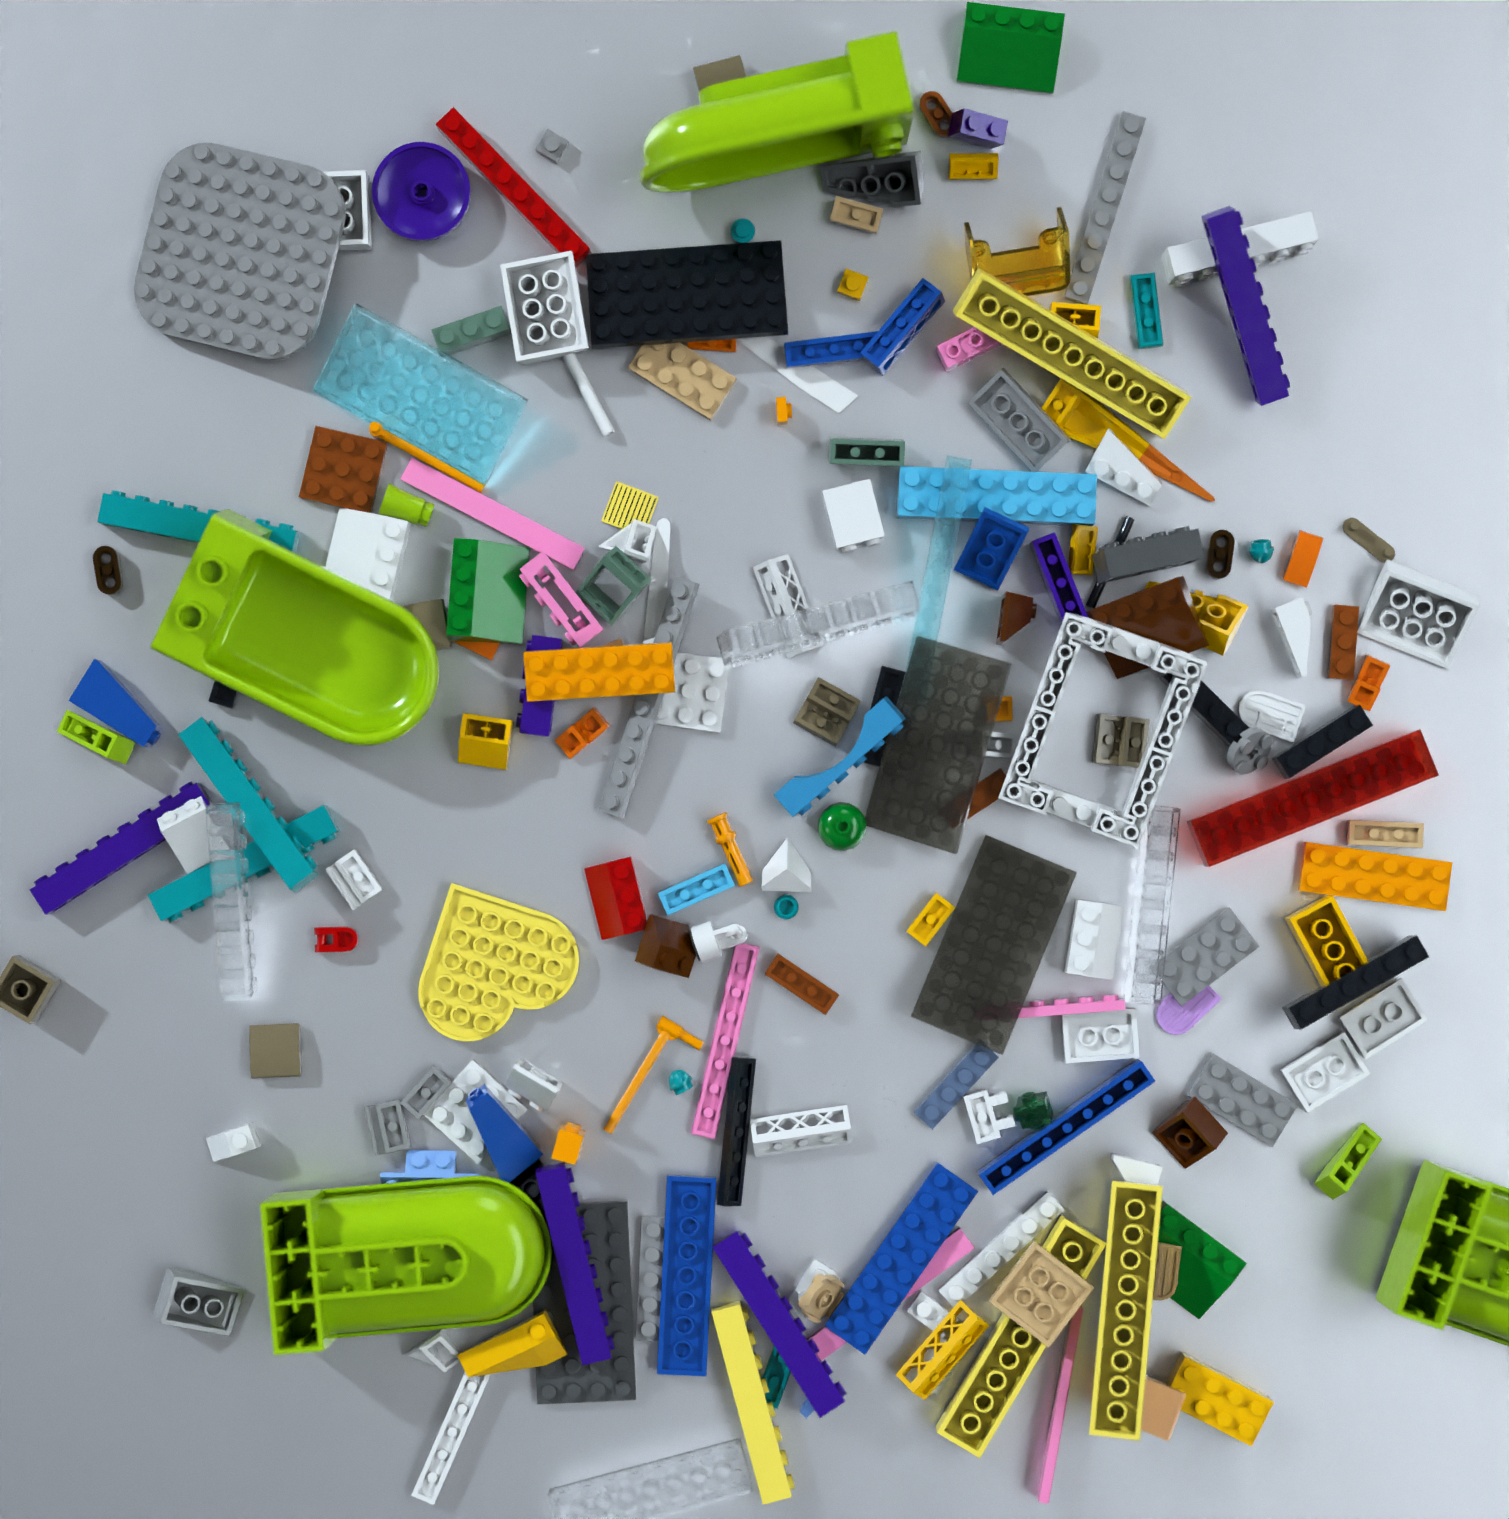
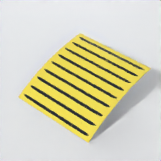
[601,481,659,529]

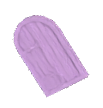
[1156,986,1222,1035]

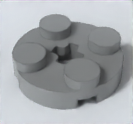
[1227,727,1273,775]

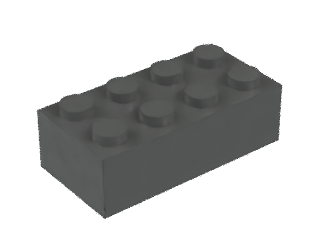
[1092,526,1205,584]

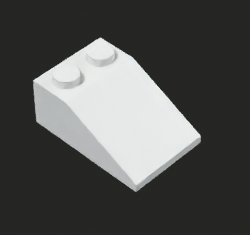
[505,1058,564,1111]

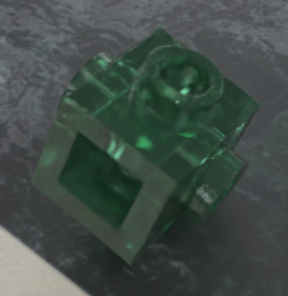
[1013,1091,1053,1130]

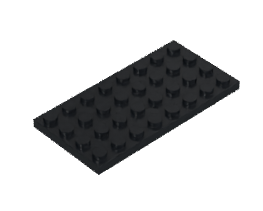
[586,240,788,349]

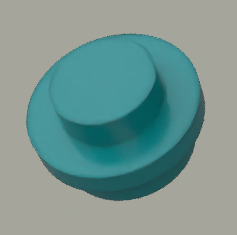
[731,219,755,243]
[774,895,799,919]

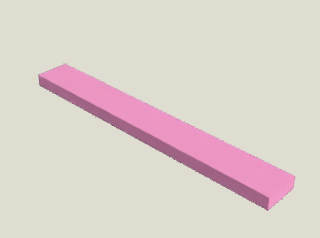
[400,458,585,570]
[691,943,759,1139]
[808,1227,975,1361]
[1037,1306,1083,1504]

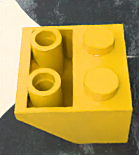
[1049,302,1101,338]
[458,713,514,770]

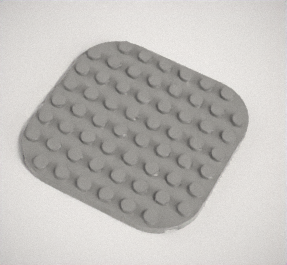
[134,143,346,360]

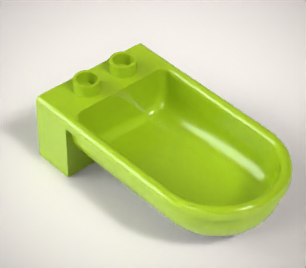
[639,31,914,193]
[150,509,439,745]
[1376,1160,1509,1346]
[260,1176,552,1355]

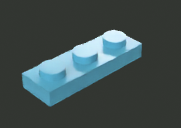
[658,863,735,916]

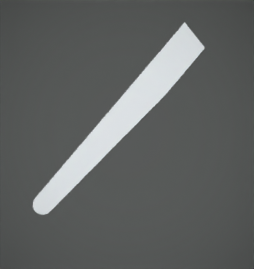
[737,336,858,413]
[643,518,671,711]

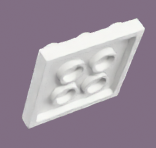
[654,652,730,733]
[423,1059,528,1164]

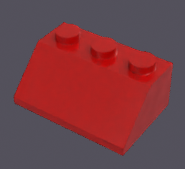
[584,857,648,940]

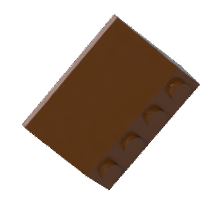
[1086,576,1209,679]

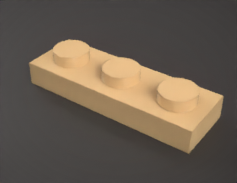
[1347,820,1424,848]

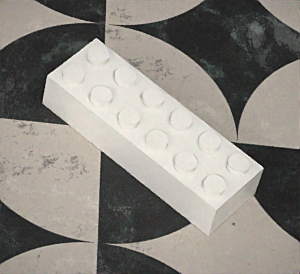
[1161,211,1319,287]

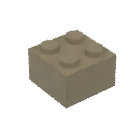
[0,955,61,1024]

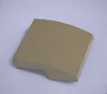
[693,55,746,91]
[402,599,452,651]
[793,677,861,747]
[1092,714,1150,768]
[249,1023,301,1079]

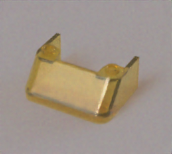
[964,207,1070,296]

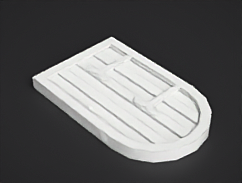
[1238,690,1306,743]

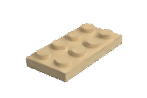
[628,343,737,421]

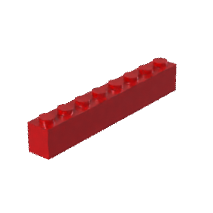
[436,107,591,268]

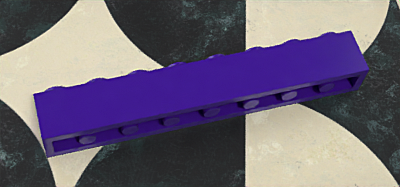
[1201,206,1290,406]
[30,781,216,915]
[536,1162,615,1366]
[712,1231,847,1418]

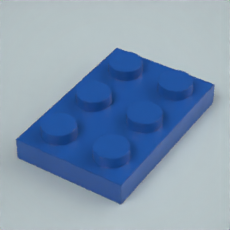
[954,507,1029,590]

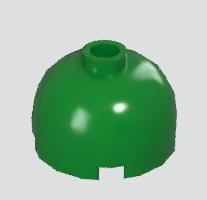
[818,802,867,851]

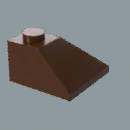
[996,592,1037,645]

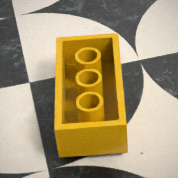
[1284,895,1368,987]
[1165,1352,1274,1447]

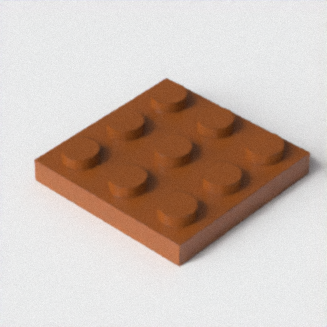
[299,426,388,513]

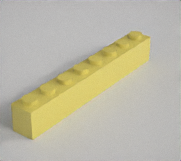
[711,1301,795,1505]

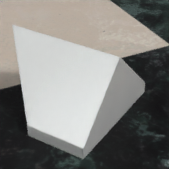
[598,519,657,563]
[762,837,811,892]
[403,1329,461,1373]

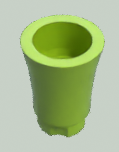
[378,483,435,527]

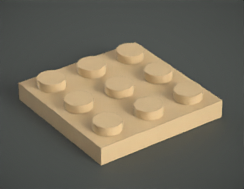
[988,1241,1094,1347]

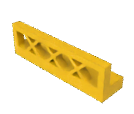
[896,1300,990,1400]

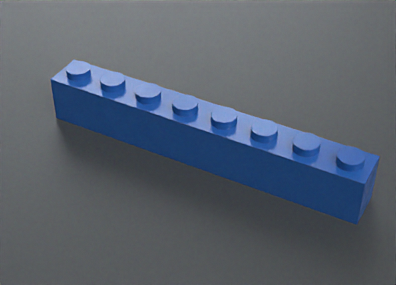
[977,1059,1156,1195]

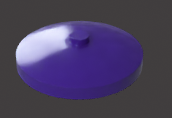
[372,142,471,242]

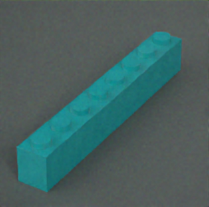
[97,490,300,553]
[178,717,319,893]
[148,805,340,923]

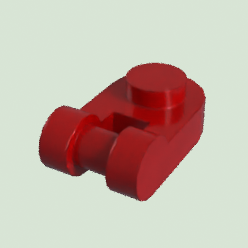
[314,927,359,952]

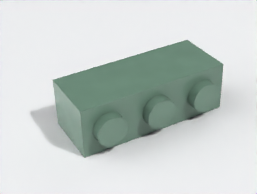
[432,306,512,357]
[829,437,905,466]

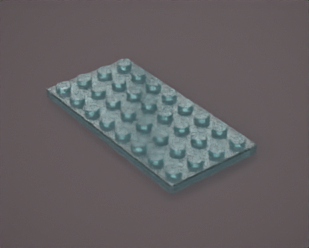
[313,304,528,486]

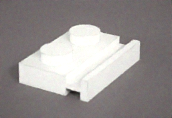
[325,849,383,910]

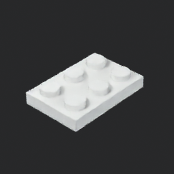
[1338,978,1428,1059]
[1061,1008,1140,1064]
[1280,1031,1370,1113]

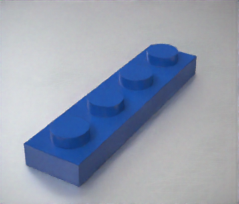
[784,331,878,368]

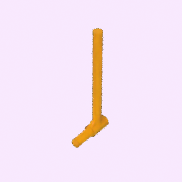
[369,422,486,493]
[604,1016,704,1134]

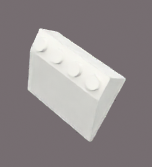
[500,251,589,365]
[325,507,412,601]
[1357,559,1480,669]

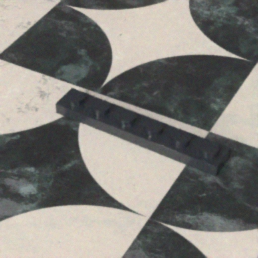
[717,1057,756,1206]

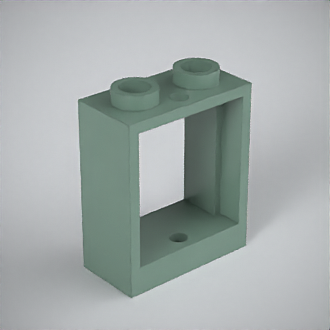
[575,546,652,626]

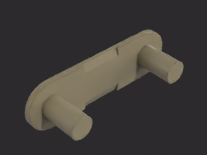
[1343,518,1395,563]

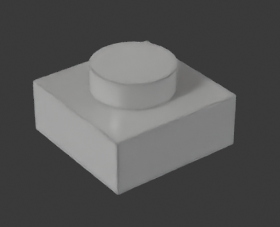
[535,129,569,164]

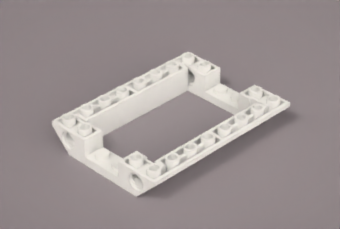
[998,612,1208,847]

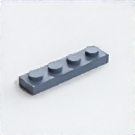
[914,1040,999,1130]

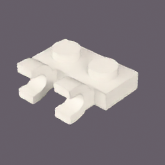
[963,1089,1016,1144]

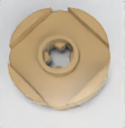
[798,1274,845,1323]

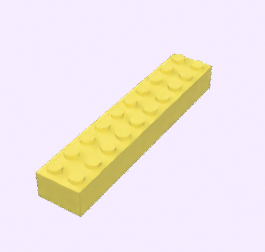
[953,268,1191,439]
[1089,1180,1163,1441]
[935,1215,1106,1458]

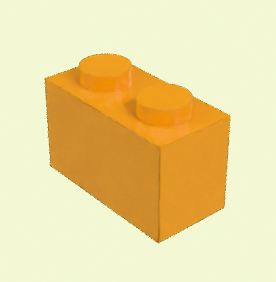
[551,1122,586,1165]

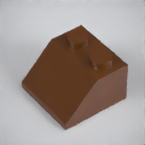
[635,914,696,978]
[1152,1097,1228,1169]

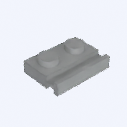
[364,1099,411,1156]

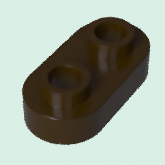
[1205,530,1235,579]
[93,546,123,595]

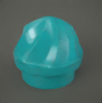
[1249,539,1274,563]
[669,1070,693,1095]

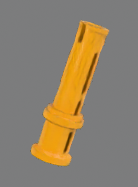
[706,812,754,887]

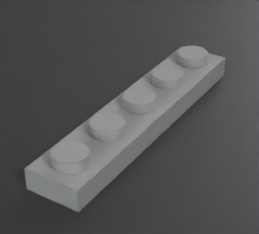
[636,1216,665,1342]

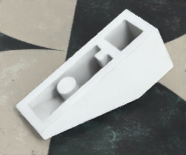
[1271,597,1312,678]

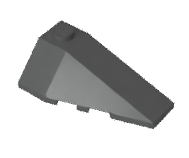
[820,151,924,207]

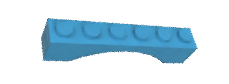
[774,696,906,817]

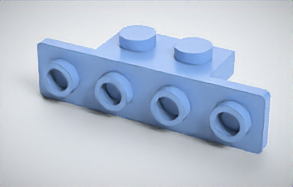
[380,1150,479,1184]

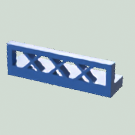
[860,278,945,376]

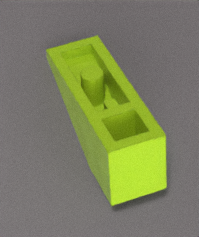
[57,710,136,764]
[1314,1123,1382,1200]

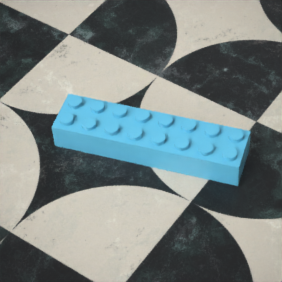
[897,466,1097,526]

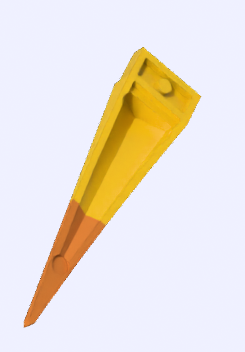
[1042,379,1215,502]

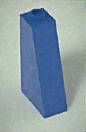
[68,659,161,748]
[465,1084,544,1183]

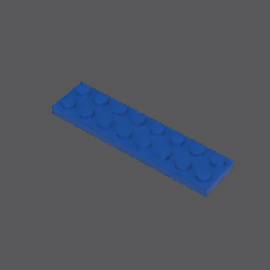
[825,1163,978,1355]
[657,1175,717,1377]

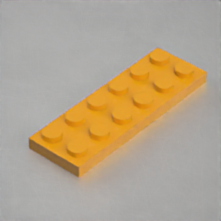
[523,642,676,701]
[1298,842,1453,911]

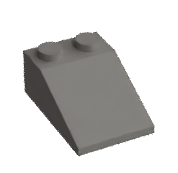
[153,1267,244,1336]

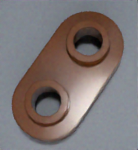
[919,91,952,138]

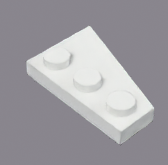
[1085,428,1162,506]

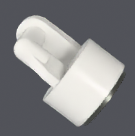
[689,921,748,963]

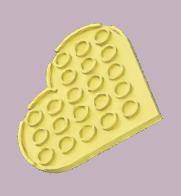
[418,883,579,1041]

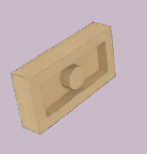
[830,196,883,234]

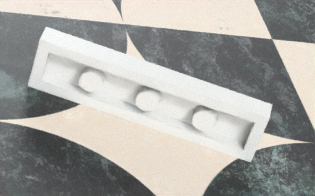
[753,554,823,659]
[750,1105,853,1158]

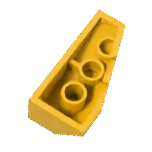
[1144,581,1248,656]
[457,1309,568,1377]

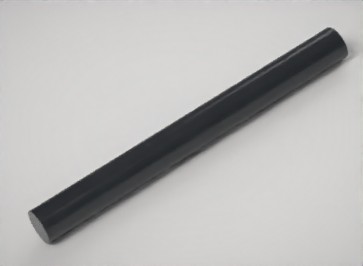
[1086,516,1135,609]

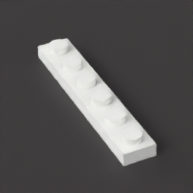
[938,1191,1065,1308]
[411,1372,491,1505]

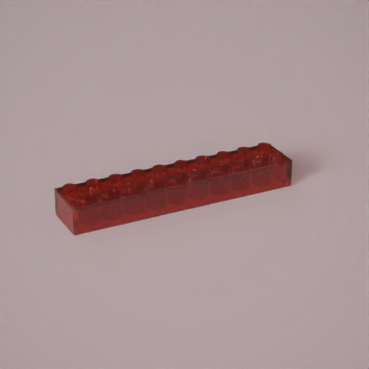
[1186,729,1439,867]

